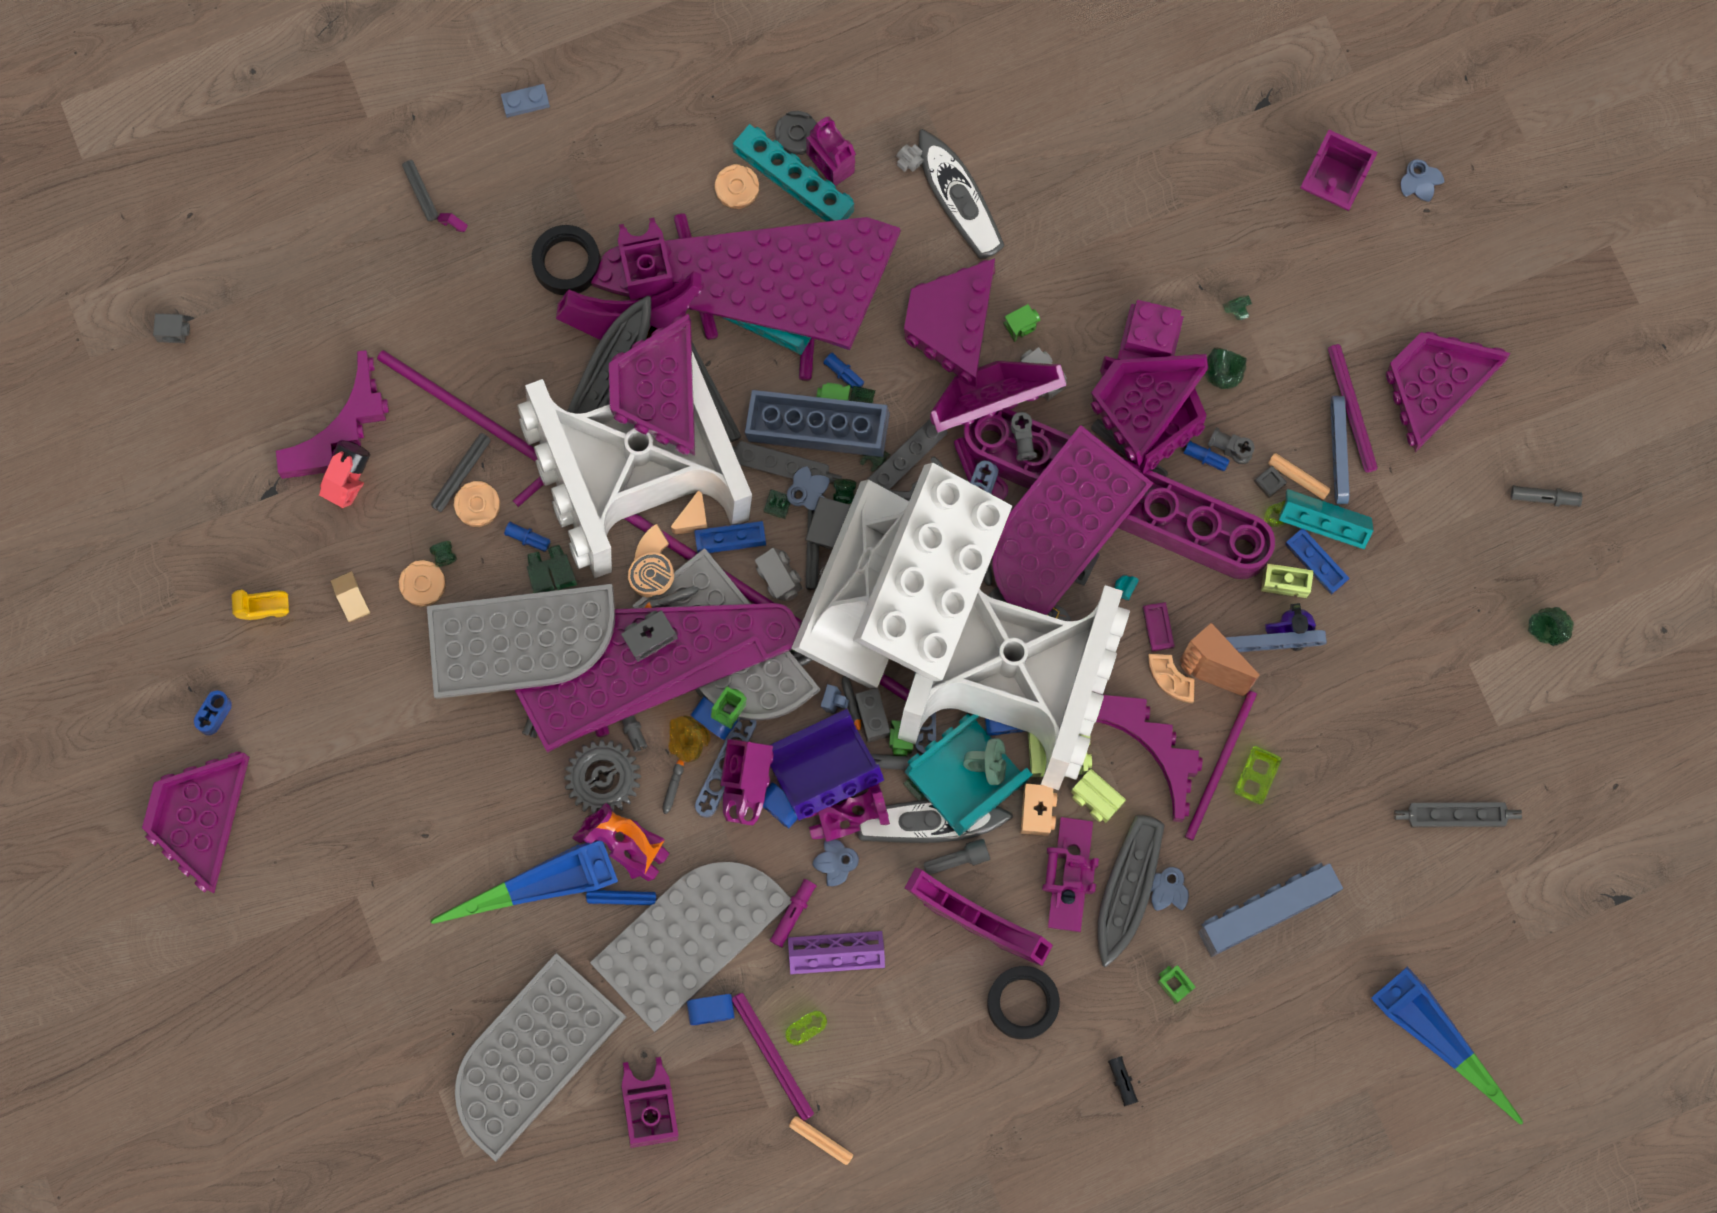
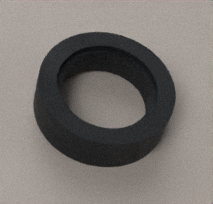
[532,225,601,296]
[987,966,1060,1040]

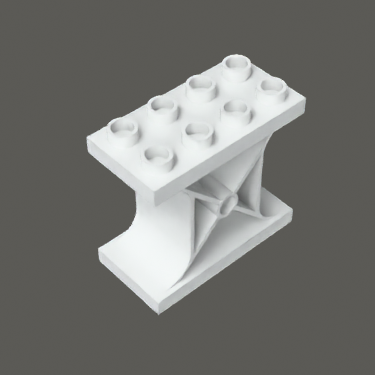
[517,352,752,579]
[791,463,1012,688]
[898,585,1130,790]

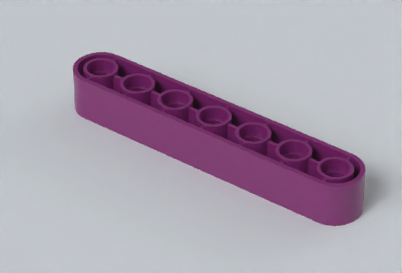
[963,408,1275,579]

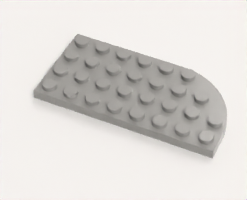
[632,548,820,720]
[427,584,615,699]
[590,862,792,1032]
[455,953,627,1162]

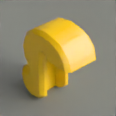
[231,589,289,620]

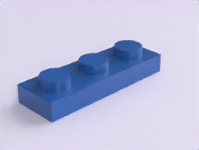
[694,521,766,553]
[1285,528,1350,595]

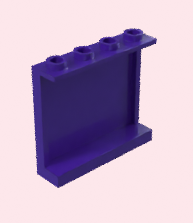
[770,709,884,821]

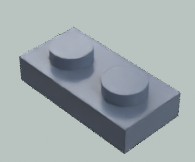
[501,84,550,118]

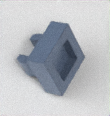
[821,684,849,714]

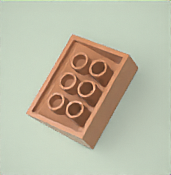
[1179,623,1260,697]

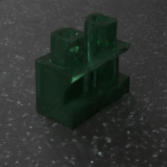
[527,545,577,593]

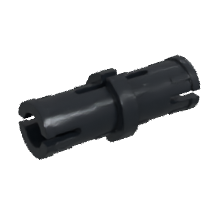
[1108,1056,1139,1107]

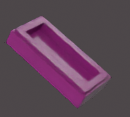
[1142,602,1175,652]

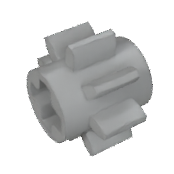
[896,144,924,172]

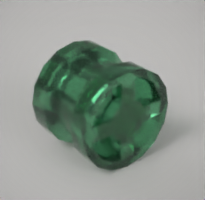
[833,479,856,504]
[430,541,457,567]

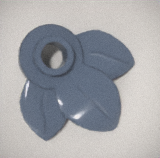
[1400,159,1444,202]
[787,466,830,510]
[812,839,859,887]
[1151,867,1189,911]

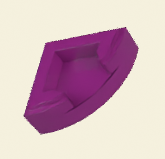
[437,213,468,232]

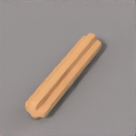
[1268,453,1330,499]
[789,1116,853,1165]

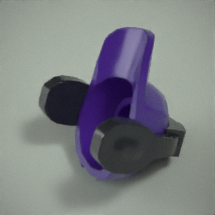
[1265,603,1316,651]

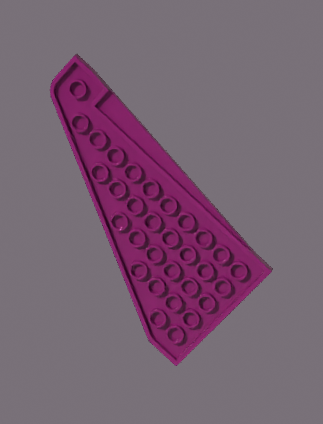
[591,217,901,350]
[515,603,800,753]

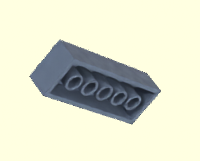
[745,390,890,457]
[1198,863,1343,957]

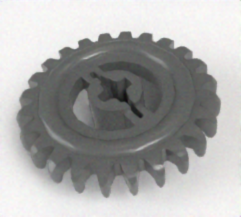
[564,739,641,814]

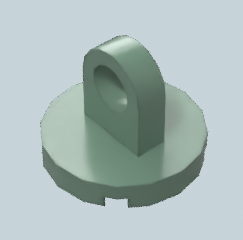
[963,738,1006,785]

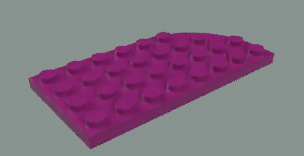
[992,425,1153,615]

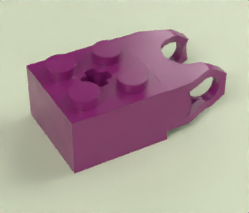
[806,117,856,186]
[618,217,674,300]
[720,739,774,826]
[621,1057,679,1148]

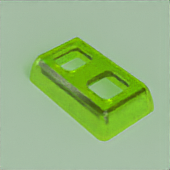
[1234,746,1282,805]

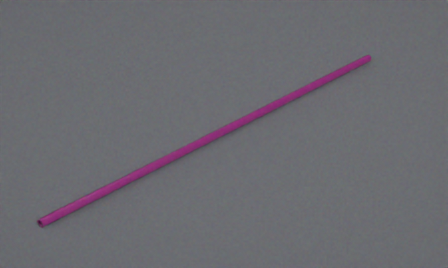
[377,350,910,702]

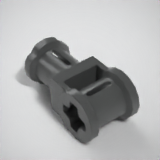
[1011,412,1037,461]
[1208,427,1255,464]

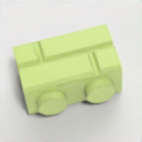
[1261,563,1313,598]
[1071,769,1126,823]

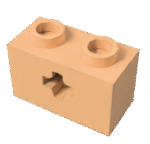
[1020,784,1057,836]

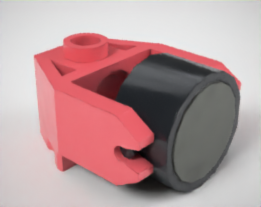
[319,440,371,508]

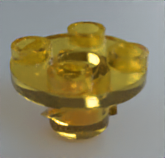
[668,715,711,762]

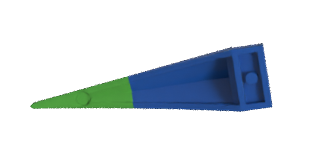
[431,840,618,924]
[1371,966,1523,1124]

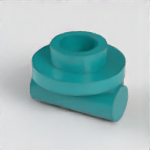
[1114,575,1139,600]

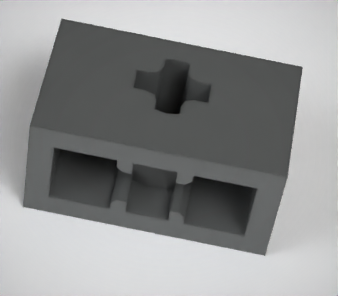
[621,610,678,662]
[855,688,890,743]

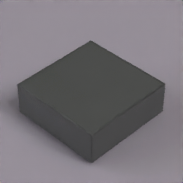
[1254,466,1287,498]

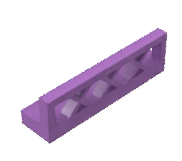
[788,931,885,974]

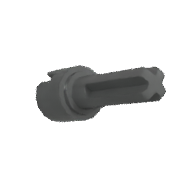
[924,838,991,875]

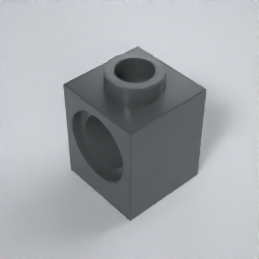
[153,314,190,343]

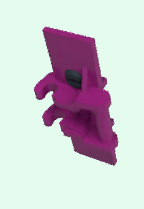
[1042,817,1099,932]

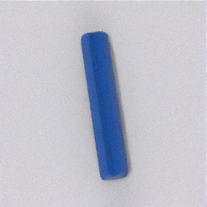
[586,890,656,905]

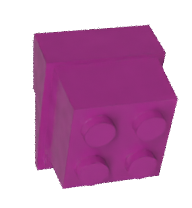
[1300,130,1378,211]
[1117,300,1184,360]

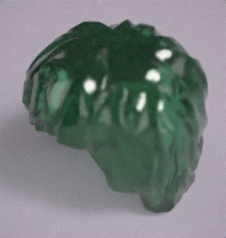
[1205,347,1247,389]
[1528,607,1574,646]

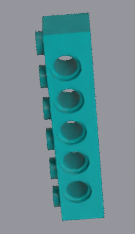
[733,124,854,222]

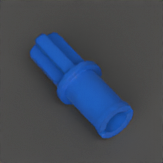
[823,352,864,391]
[1183,441,1229,471]
[504,521,550,552]

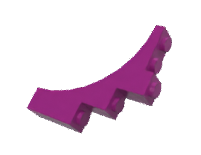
[556,271,703,340]
[276,350,389,479]
[1096,695,1203,822]
[905,867,1053,966]

